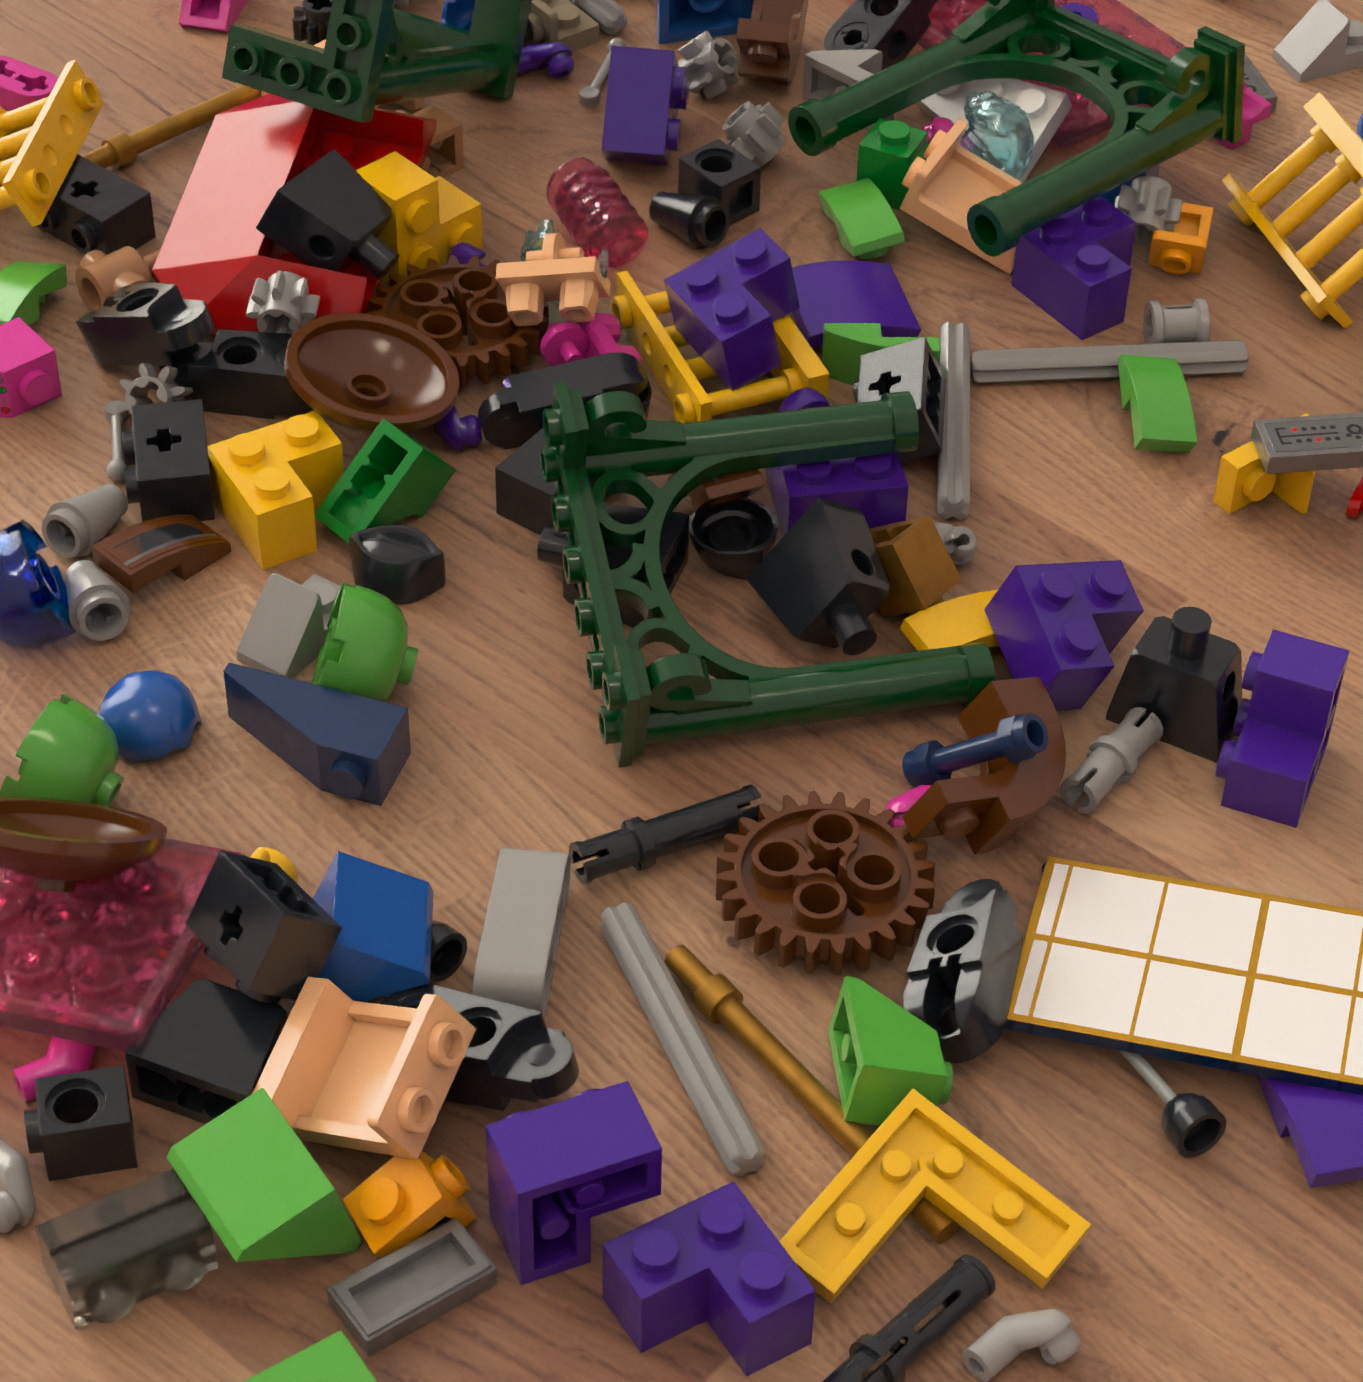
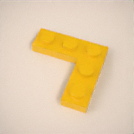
[779,1089,1091,1304]

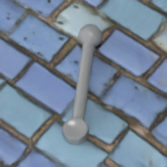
[579,38,626,107]
[104,400,129,482]

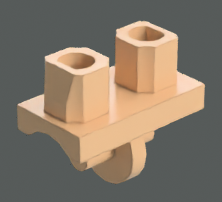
[496,232,611,326]

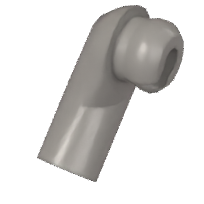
[962,1308,1081,1382]

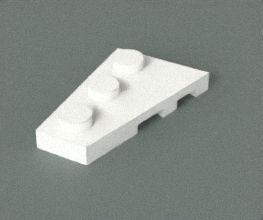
[917,78,1072,183]

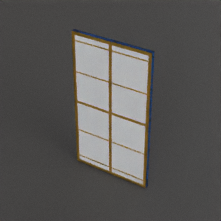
[1004,856,1363,1095]

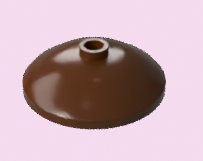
[284,313,460,433]
[0,797,167,892]

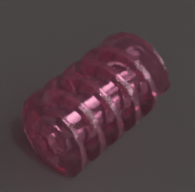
[546,157,648,268]

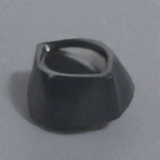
[689,498,779,580]
[349,525,446,604]

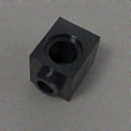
[678,139,761,226]
[24,1065,138,1181]

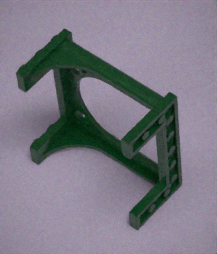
[222,0,532,123]

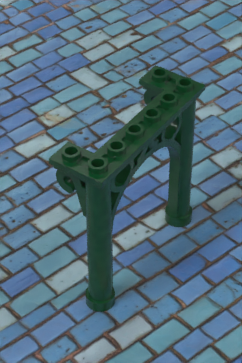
[788,0,1245,257]
[540,381,996,768]

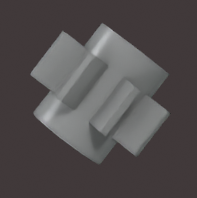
[678,31,739,100]
[722,101,786,166]
[1114,176,1183,244]
[246,270,320,334]
[116,363,193,430]

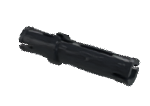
[569,784,764,884]
[822,1254,996,1382]

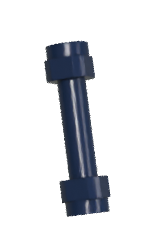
[902,713,1048,787]

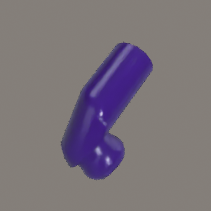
[517,42,575,78]
[433,404,482,451]

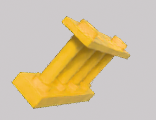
[0,60,104,227]
[1221,92,1363,329]
[610,271,830,423]

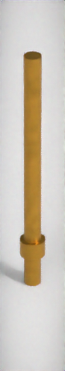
[82,85,261,169]
[665,945,959,1244]

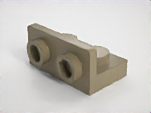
[524,0,600,52]

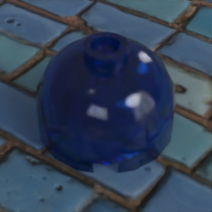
[0,520,76,649]

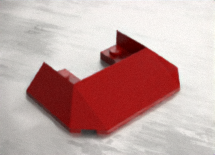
[152,93,437,335]

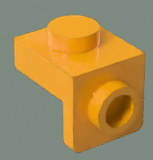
[1147,202,1213,274]
[342,1151,477,1258]

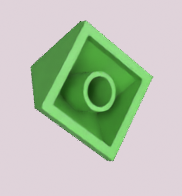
[166,1087,362,1262]

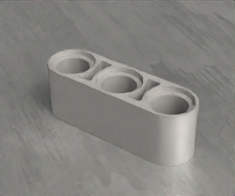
[473,847,571,1018]

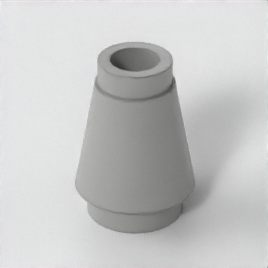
[42,484,128,558]
[65,560,131,641]

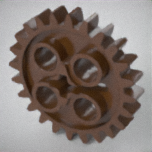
[366,255,549,387]
[715,791,936,975]

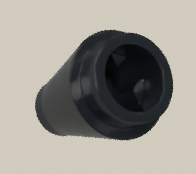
[649,191,730,249]

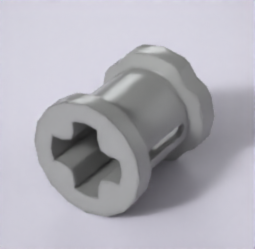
[1143,298,1210,344]

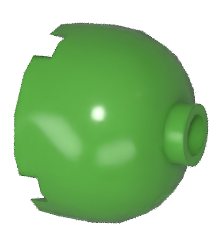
[312,583,418,701]
[0,694,124,806]

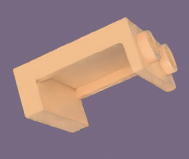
[900,118,1022,275]
[252,977,476,1160]

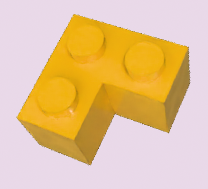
[356,151,483,284]
[207,411,344,570]

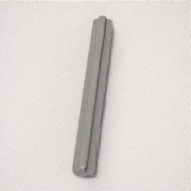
[937,322,970,520]
[970,340,1248,384]
[601,902,765,1177]

